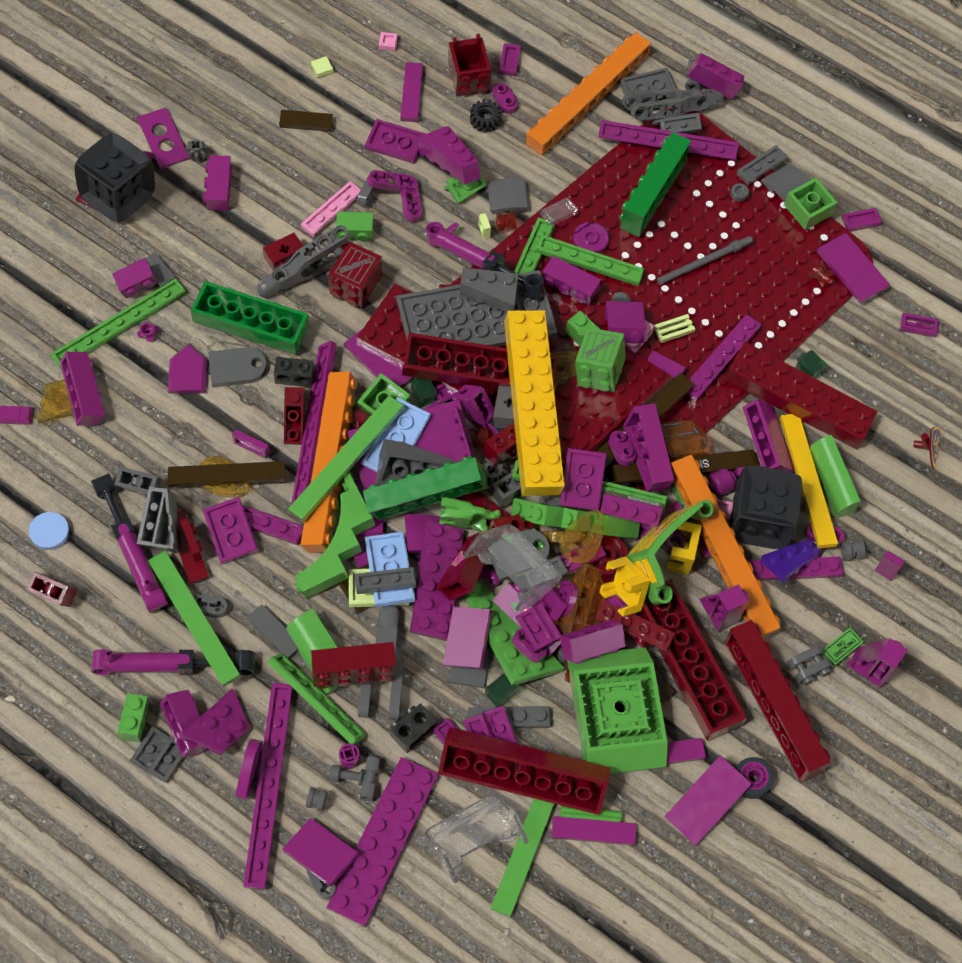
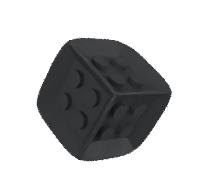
[74,133,155,223]
[729,466,802,549]

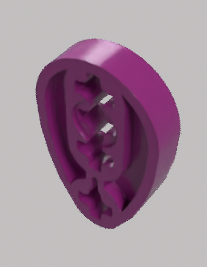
[236,738,263,800]

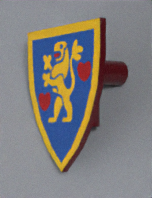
[913,427,943,469]

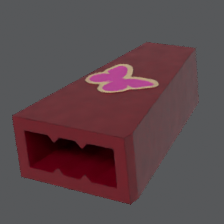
[436,532,490,601]

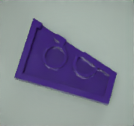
[761,539,821,583]

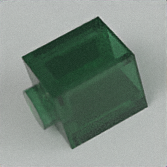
[795,349,827,379]
[411,378,437,408]
[485,673,517,707]

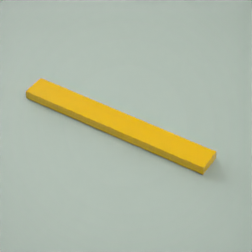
[780,414,838,548]

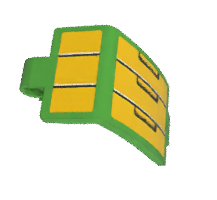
[626,500,713,605]

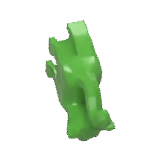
[440,497,501,532]

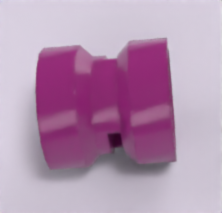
[339,744,360,769]

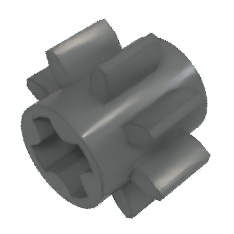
[185,139,208,162]

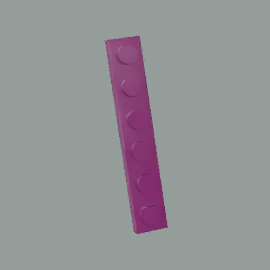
[686,314,761,402]
[747,556,843,581]

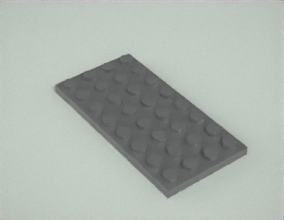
[396,270,558,347]

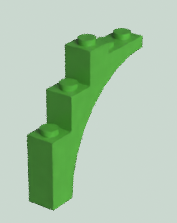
[511,498,640,538]

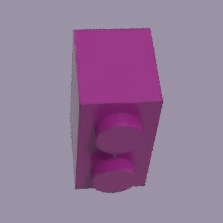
[112,258,159,298]

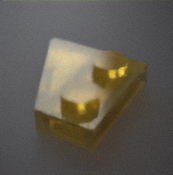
[36,379,74,424]

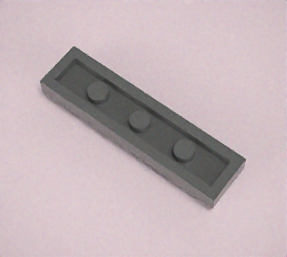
[468,706,550,729]

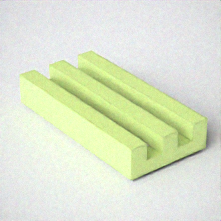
[654,314,695,343]

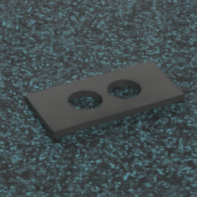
[448,640,491,688]

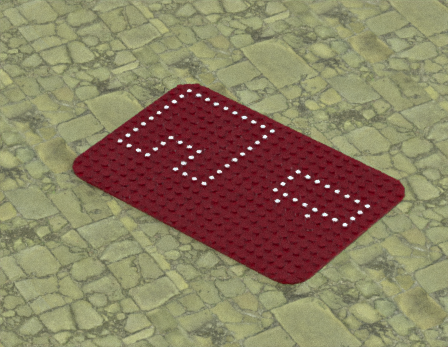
[423,107,873,513]

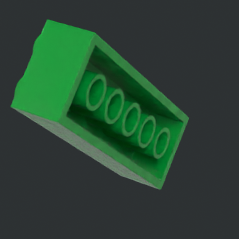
[620,132,691,237]
[190,281,310,355]
[363,456,489,520]

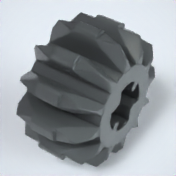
[480,458,509,490]

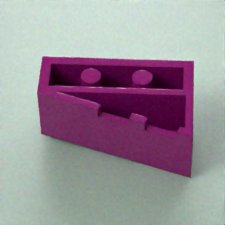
[699,584,749,632]
[846,638,908,688]

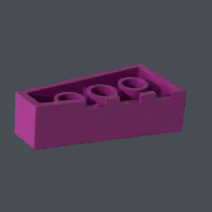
[417,126,481,184]
[623,403,674,492]

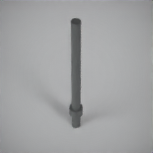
[657,236,753,285]

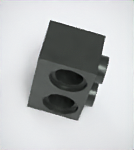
[274,357,315,388]
[390,703,437,753]

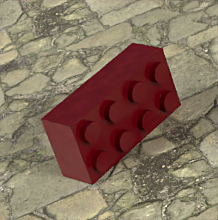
[311,642,396,689]

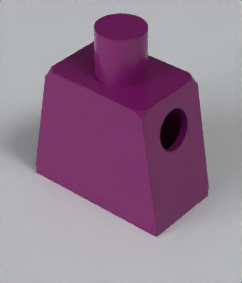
[452,385,495,426]

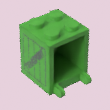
[575,328,626,392]

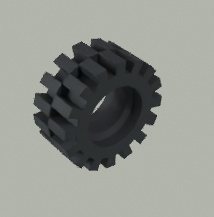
[470,99,501,133]

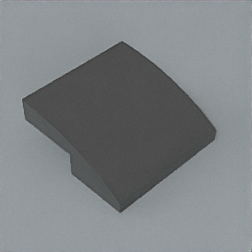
[762,164,810,202]
[488,178,528,215]
[129,726,182,783]

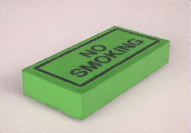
[823,628,863,667]

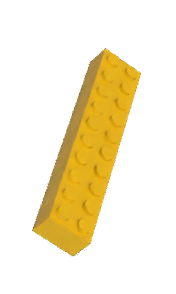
[504,310,564,496]

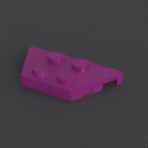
[179,689,249,755]

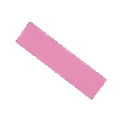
[301,181,361,237]

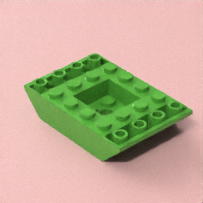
[567,647,668,774]

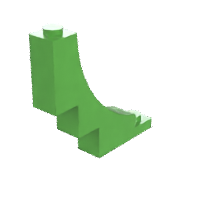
[295,472,375,599]

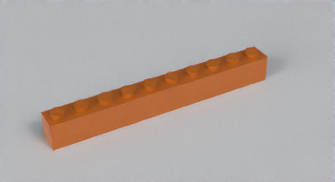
[526,32,651,156]
[301,371,358,553]
[670,454,781,638]

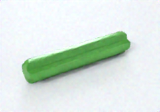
[560,806,622,822]

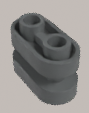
[786,645,833,685]

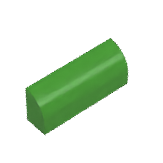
[810,435,860,518]
[286,608,341,696]

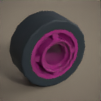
[736,757,774,799]

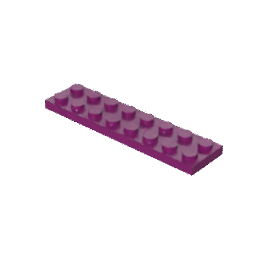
[326,757,438,927]

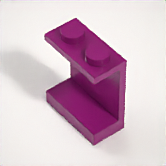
[605,301,646,344]

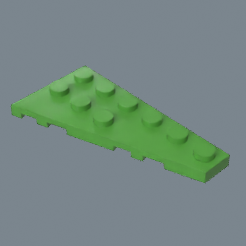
[464,580,565,686]

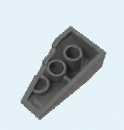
[376,439,458,485]

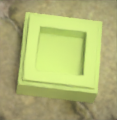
[311,56,333,78]
[478,213,491,239]

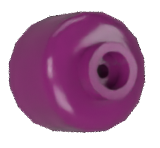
[708,468,737,496]

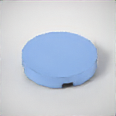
[29,512,69,550]

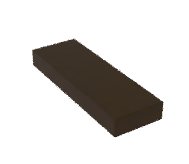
[279,110,333,132]

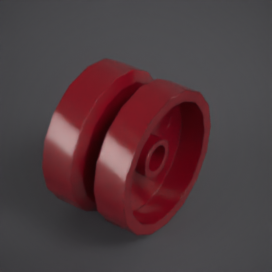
[583,535,628,584]

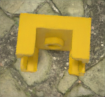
[666,521,702,575]
[599,557,650,617]

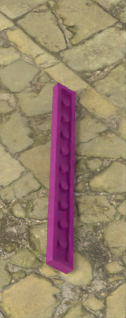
[290,341,337,514]
[243,683,293,890]

